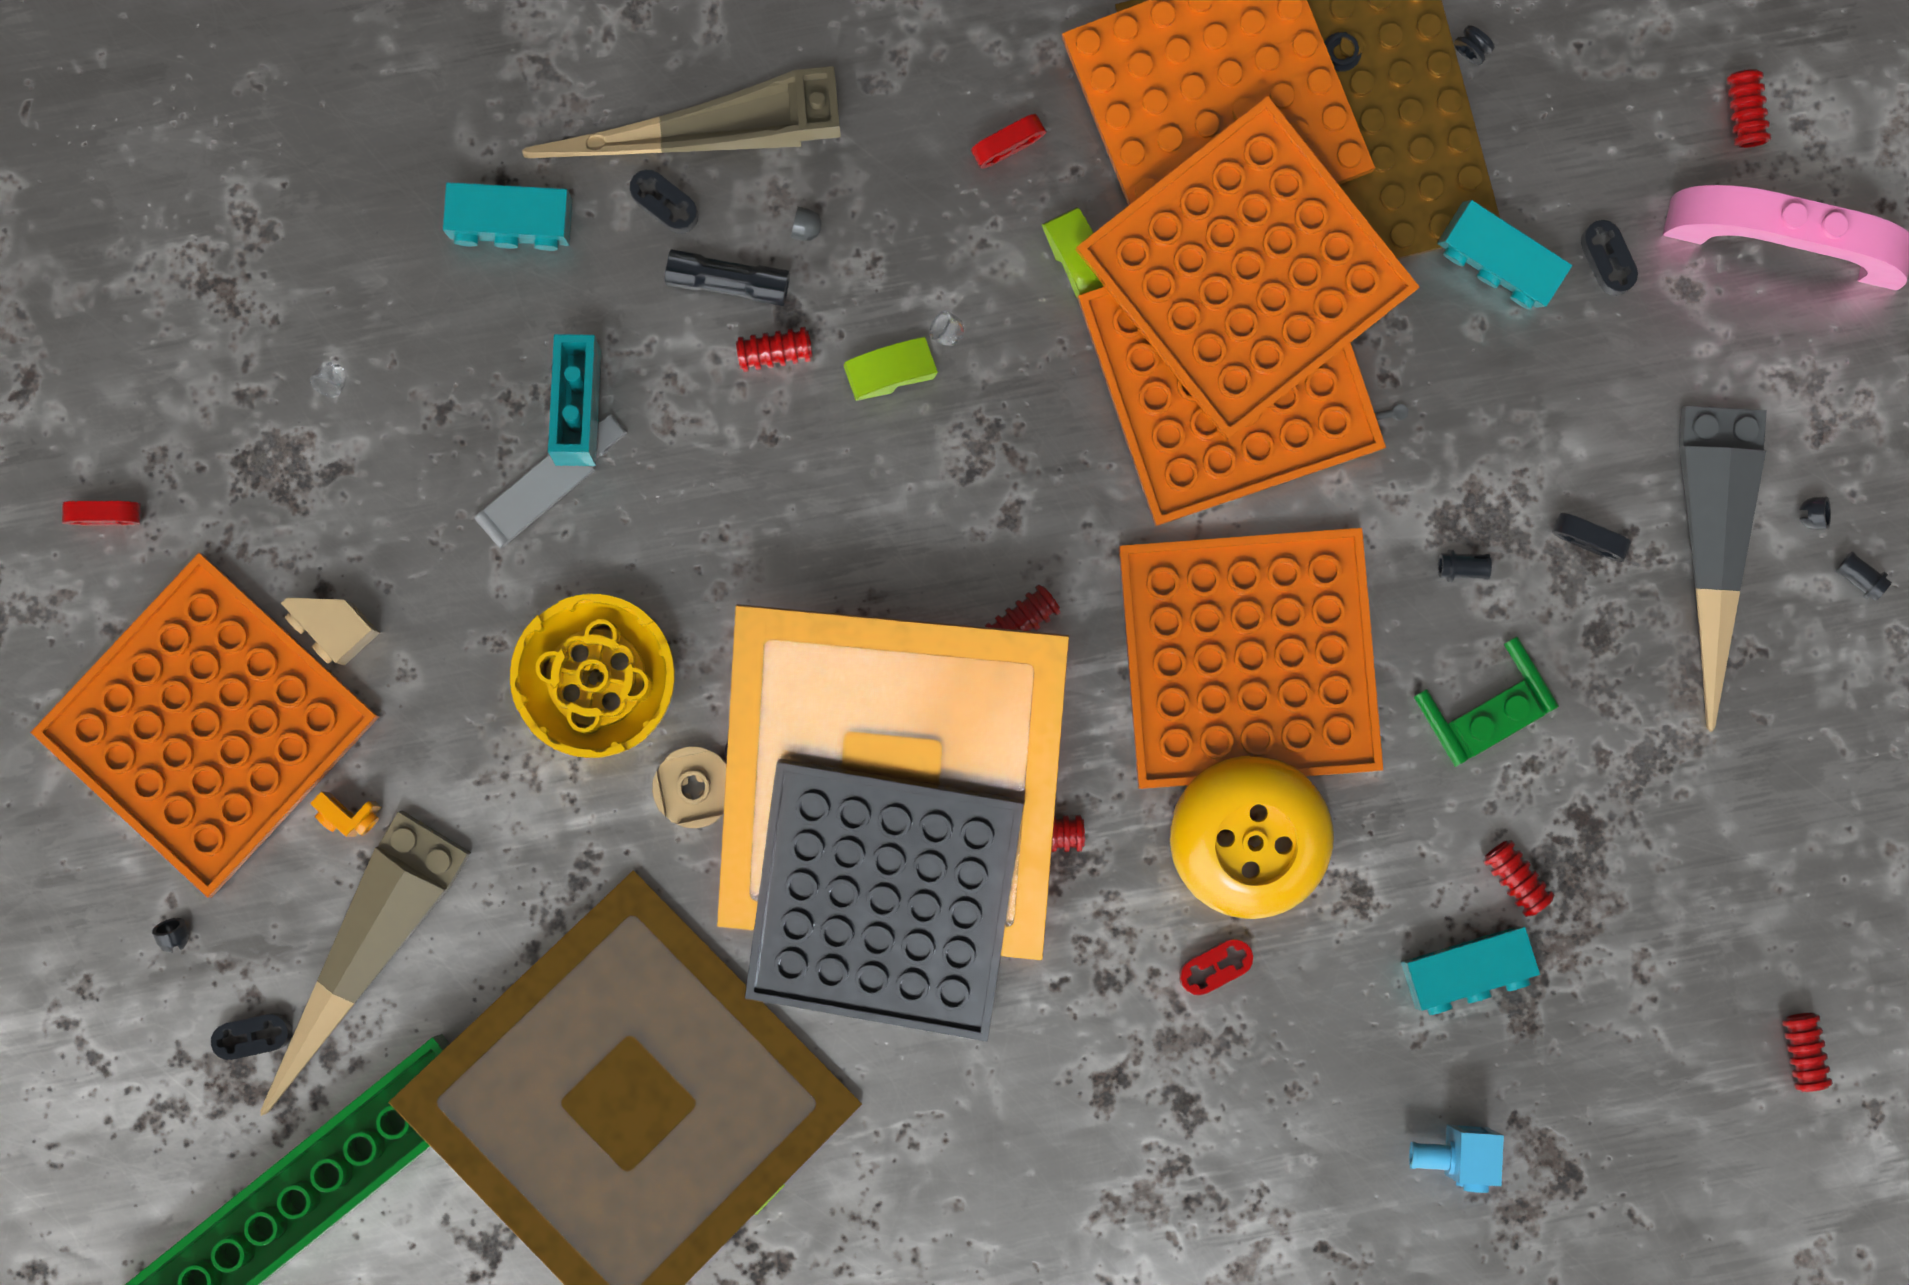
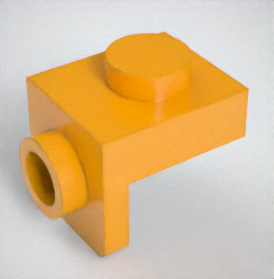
[310,791,382,837]

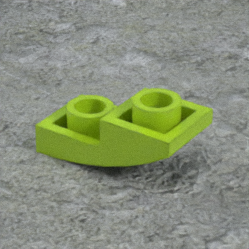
[1041,207,1104,299]
[843,337,938,401]

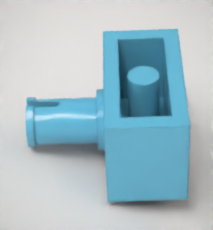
[1409,1125,1504,1193]

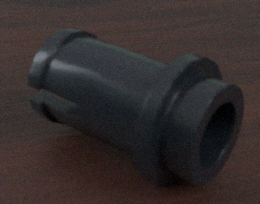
[1438,550,1492,582]
[1836,552,1892,601]

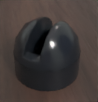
[1799,497,1831,529]
[152,918,189,953]

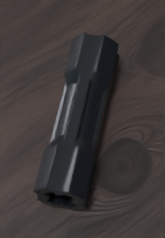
[665,249,790,306]

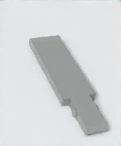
[474,414,627,549]

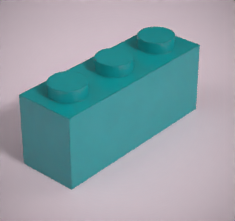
[443,182,573,251]
[1436,200,1573,310]
[548,334,601,466]
[1401,926,1540,1015]

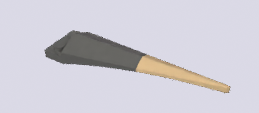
[1679,406,1767,732]

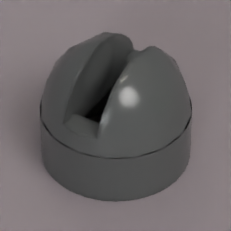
[791,207,821,241]

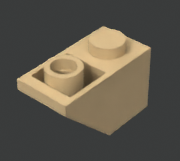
[281,598,380,666]

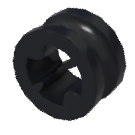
[1454,25,1495,65]

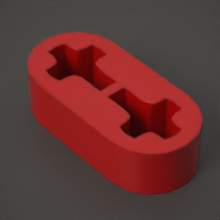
[971,113,1047,169]
[62,501,141,526]
[1179,939,1253,995]

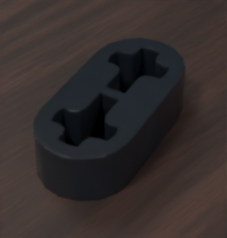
[629,169,698,234]
[1581,220,1638,296]
[1552,513,1631,562]
[211,1013,292,1060]

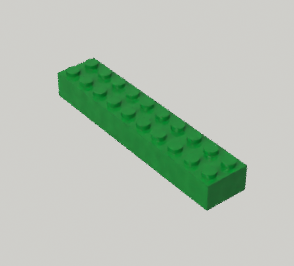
[125,1034,450,1285]

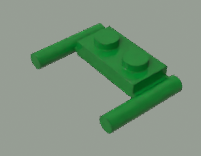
[1413,636,1559,767]

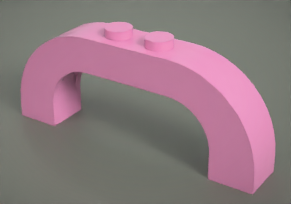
[1663,185,1909,291]

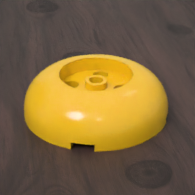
[510,594,675,758]
[1169,756,1334,919]

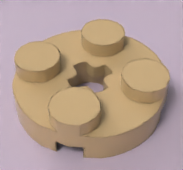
[652,747,727,828]

